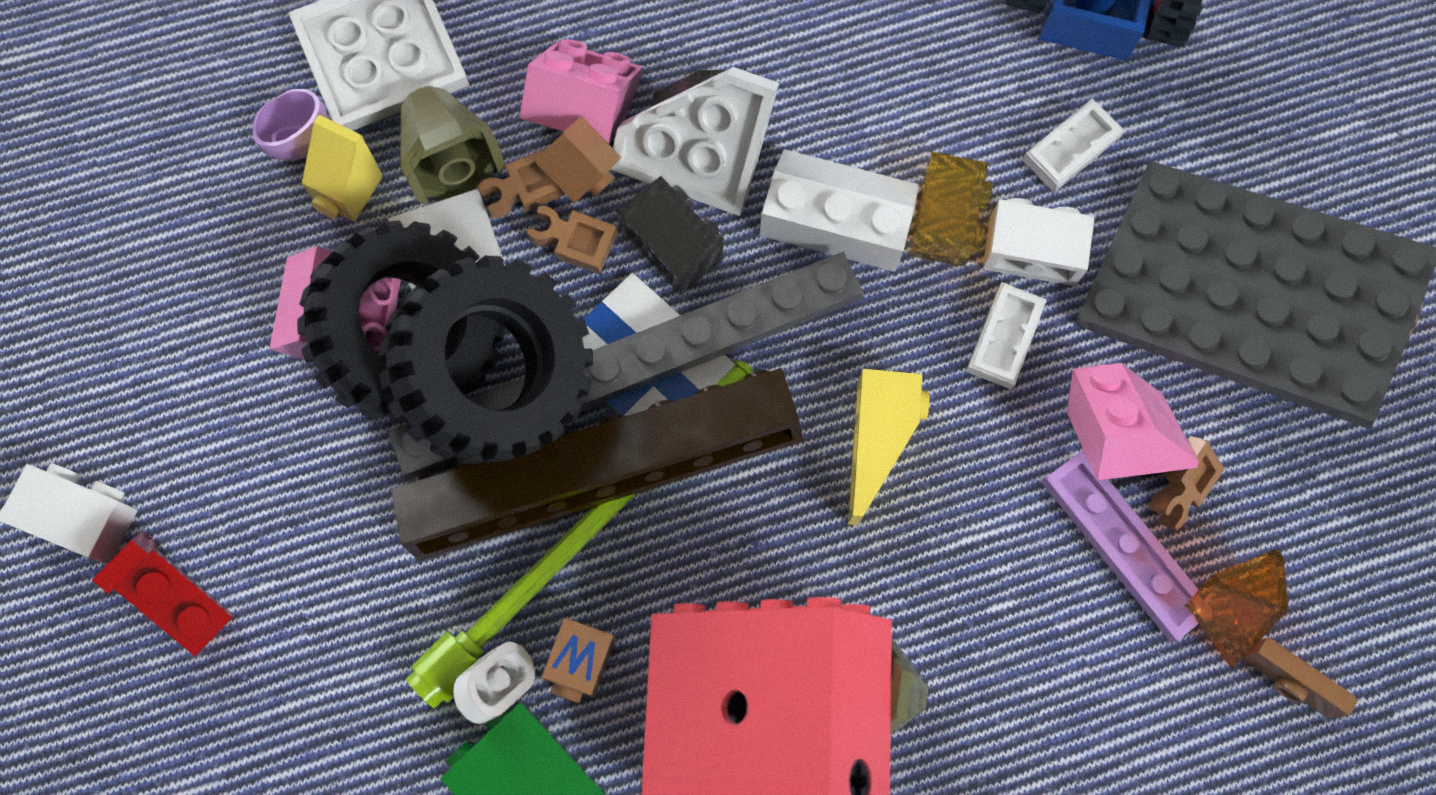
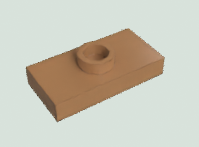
[1239,638,1359,718]

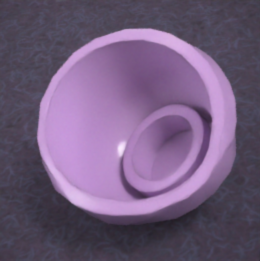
[253,89,328,161]

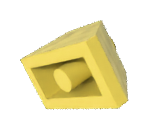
[302,115,383,222]

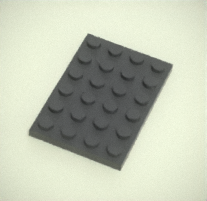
[1077,161,1436,429]

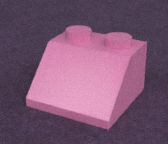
[1067,363,1198,481]

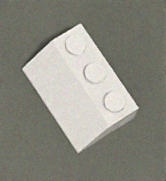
[759,149,919,272]

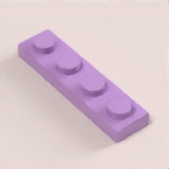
[1041,450,1215,643]

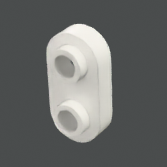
[454,642,535,724]

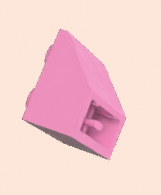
[519,39,643,144]
[269,246,401,363]

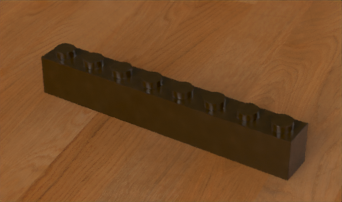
[391,368,804,561]

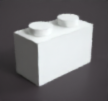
[982,198,1095,286]
[0,463,138,564]

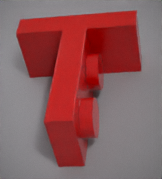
[92,531,233,657]

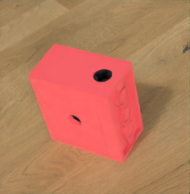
[641,597,892,795]

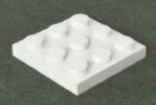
[288,0,469,131]

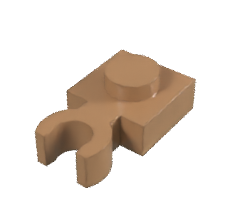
[478,147,566,218]
[527,206,618,275]
[1149,436,1225,530]

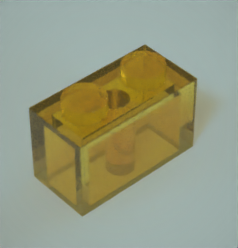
[909,152,993,267]

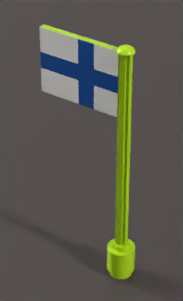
[405,273,754,709]

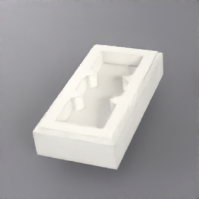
[1022,98,1125,192]
[966,282,1047,389]

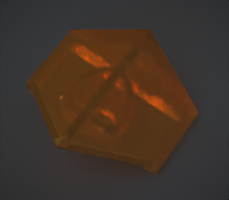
[1185,549,1289,669]

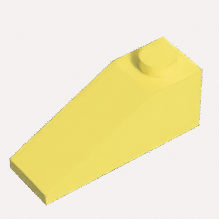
[848,369,930,525]

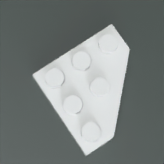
[610,67,779,216]

